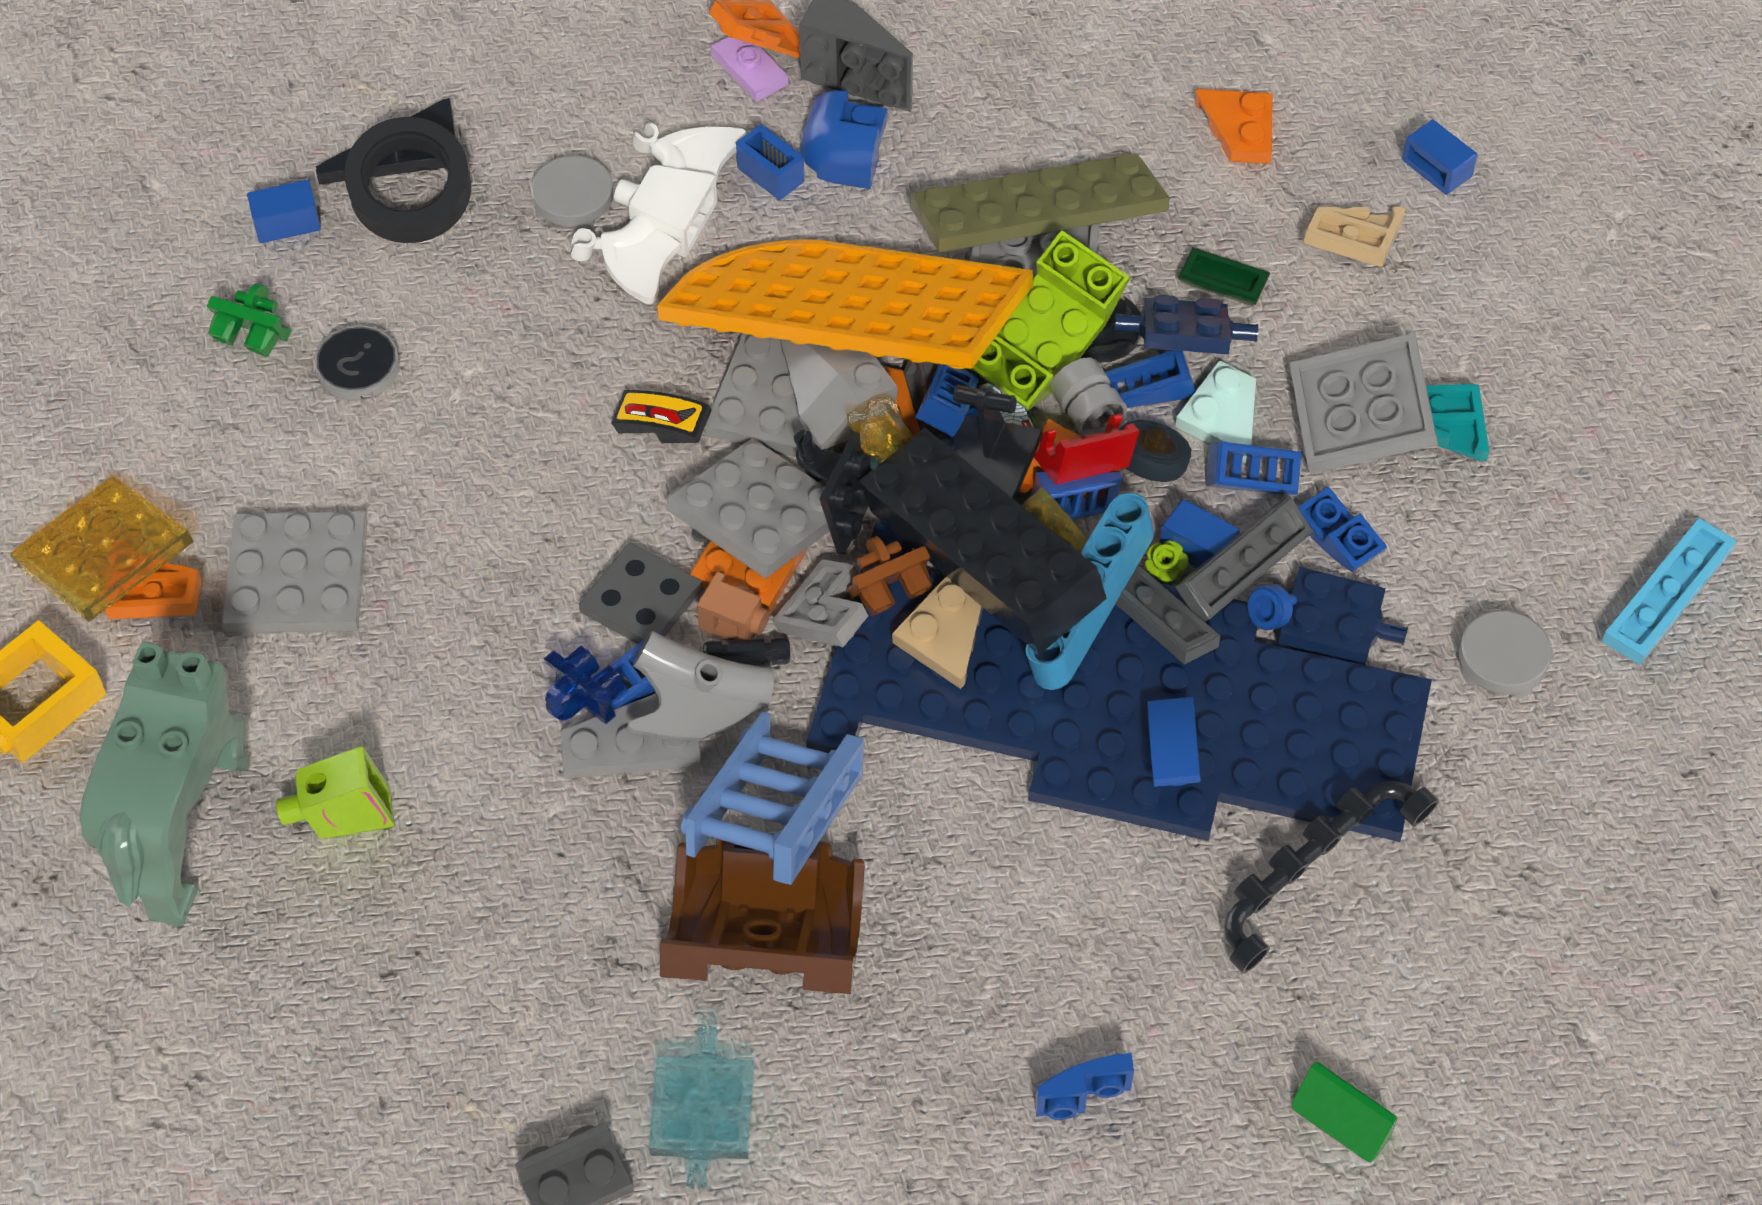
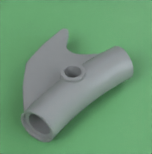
[627,631,774,741]

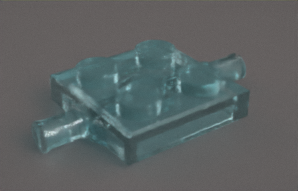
[649,1026,755,1189]

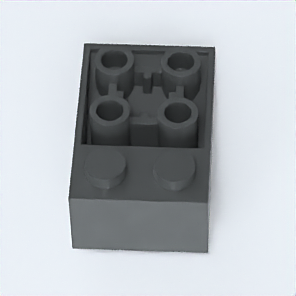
[799,0,913,112]

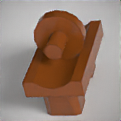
[847,536,932,616]

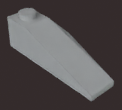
[779,339,898,450]

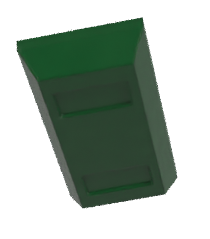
[1178,247,1270,306]

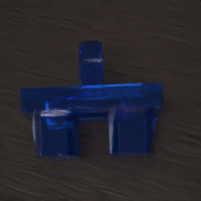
[543,646,626,724]

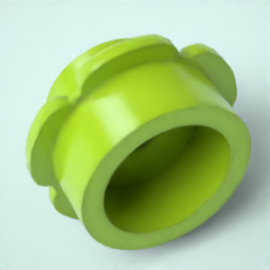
[1145,540,1188,583]

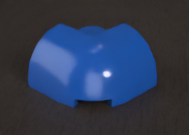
[800,91,888,189]

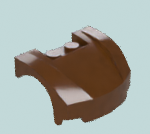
[660,833,865,994]

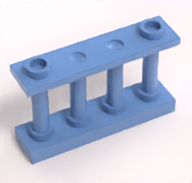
[681,711,864,885]

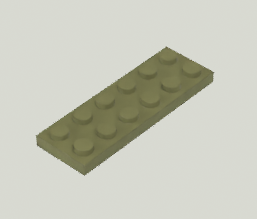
[910,153,1170,252]

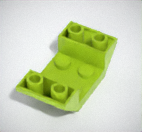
[968,230,1130,410]

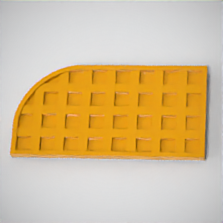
[657,239,1033,369]

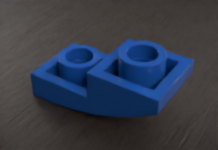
[1298,487,1387,572]
[1147,697,1201,787]
[1035,1053,1134,1120]

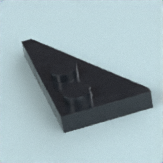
[316,98,456,184]

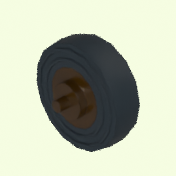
[1119,420,1192,482]

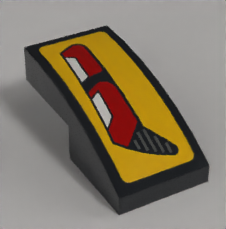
[611,390,711,444]

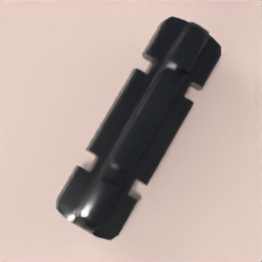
[703,638,791,666]

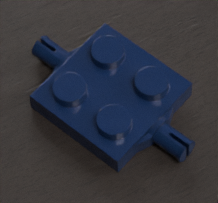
[1114,295,1258,355]
[1278,567,1408,665]

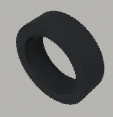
[345,117,471,243]

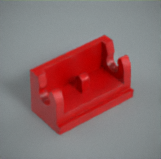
[1034,414,1139,485]

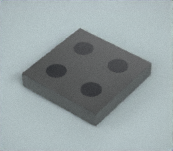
[579,542,703,644]

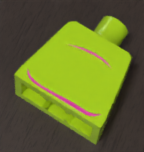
[276,746,395,839]

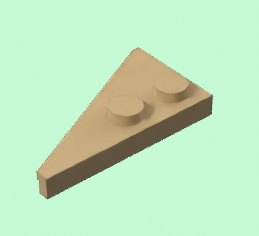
[892,577,983,689]

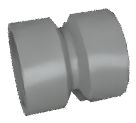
[1051,357,1127,436]

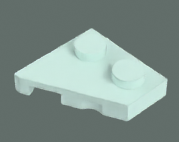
[1175,360,1256,463]

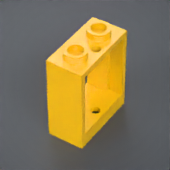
[0,620,106,764]

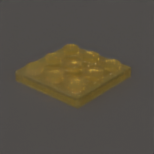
[10,476,194,622]

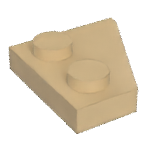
[1304,207,1406,268]

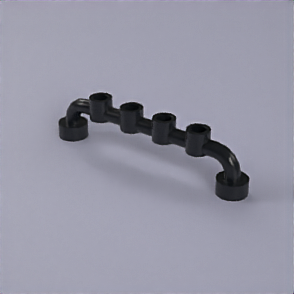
[1224,780,1439,974]

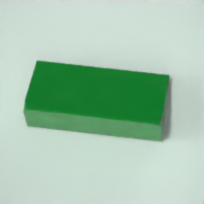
[1292,1062,1398,1163]

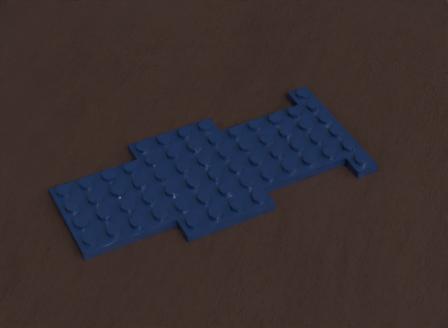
[806,523,1432,842]

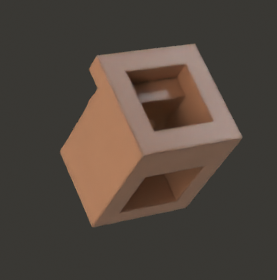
[697,572,770,641]

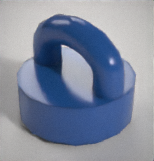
[1247,584,1298,630]

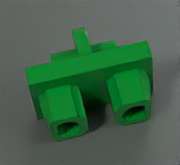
[206,283,292,357]

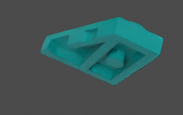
[1426,384,1489,461]

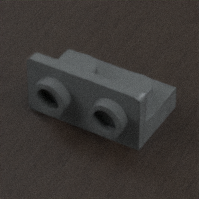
[515,1123,634,1205]

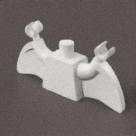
[571,123,746,304]

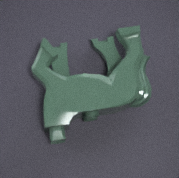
[79,642,249,926]

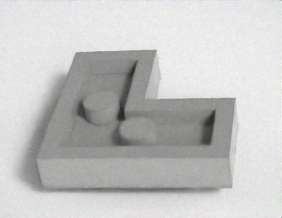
[772,559,869,647]

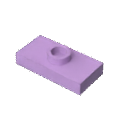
[711,36,788,102]

